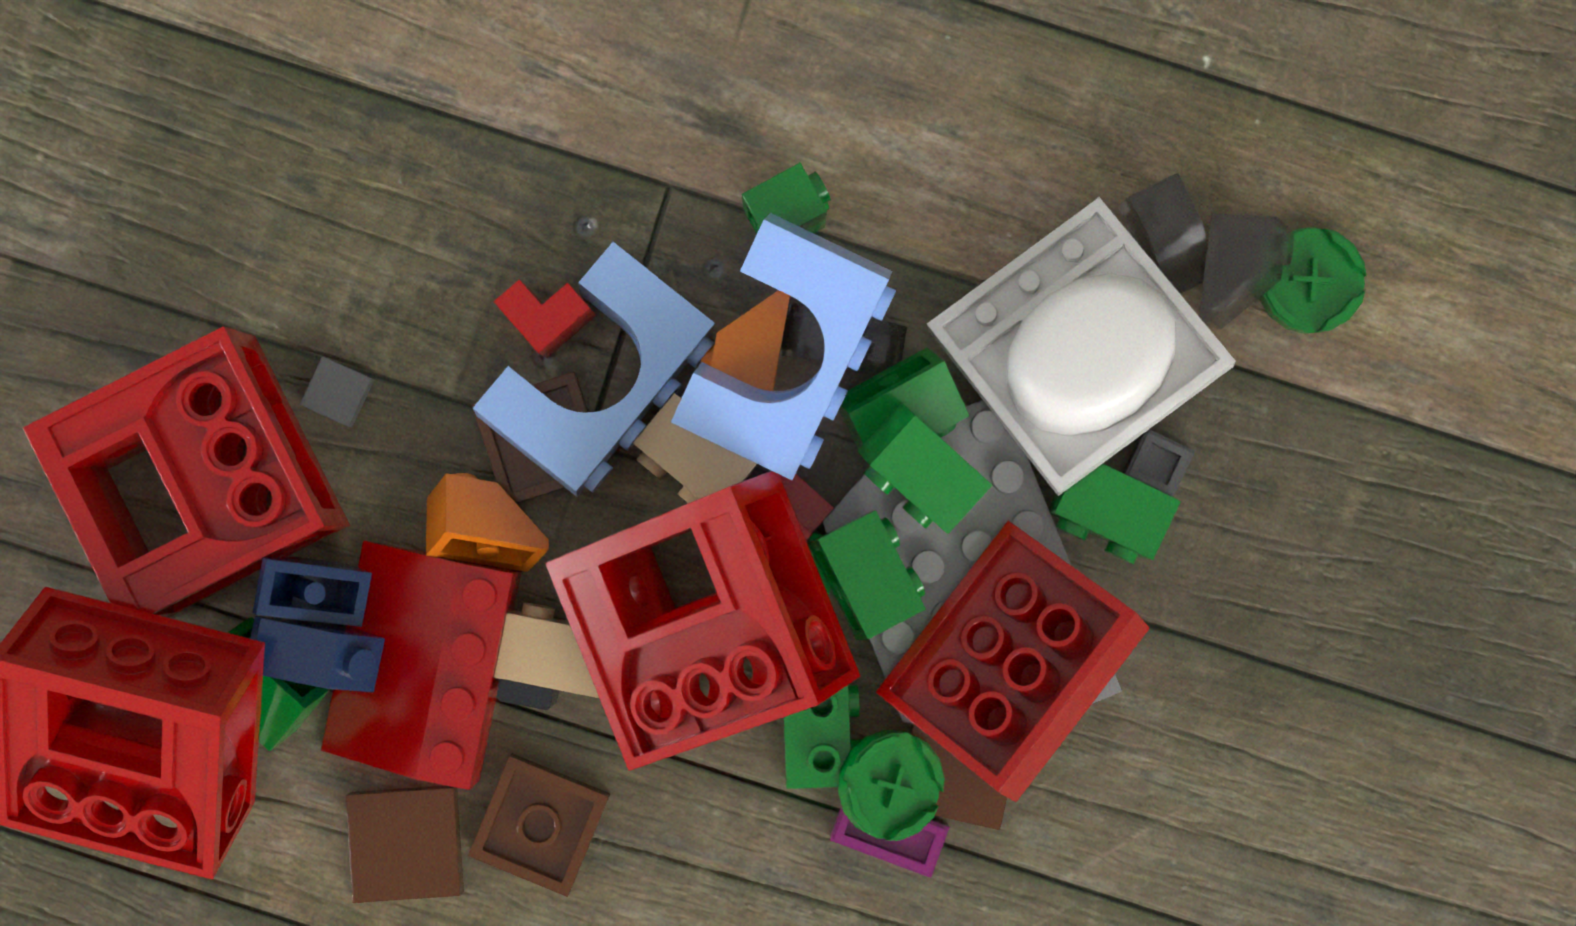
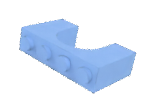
[671,213,896,480]
[473,242,715,497]

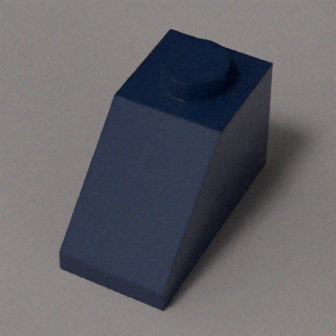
[252,557,372,627]
[250,616,385,692]

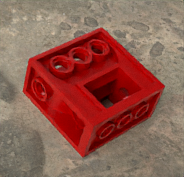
[23,326,350,618]
[545,471,861,771]
[0,586,265,880]

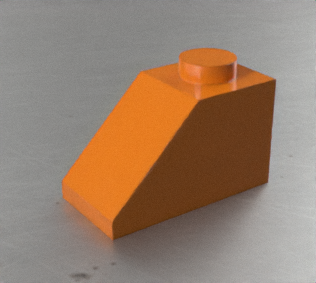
[701,290,791,391]
[426,473,549,572]

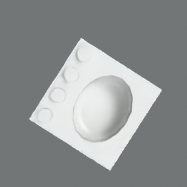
[927,197,1236,496]

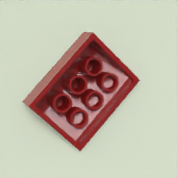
[876,520,1150,802]
[321,540,522,790]

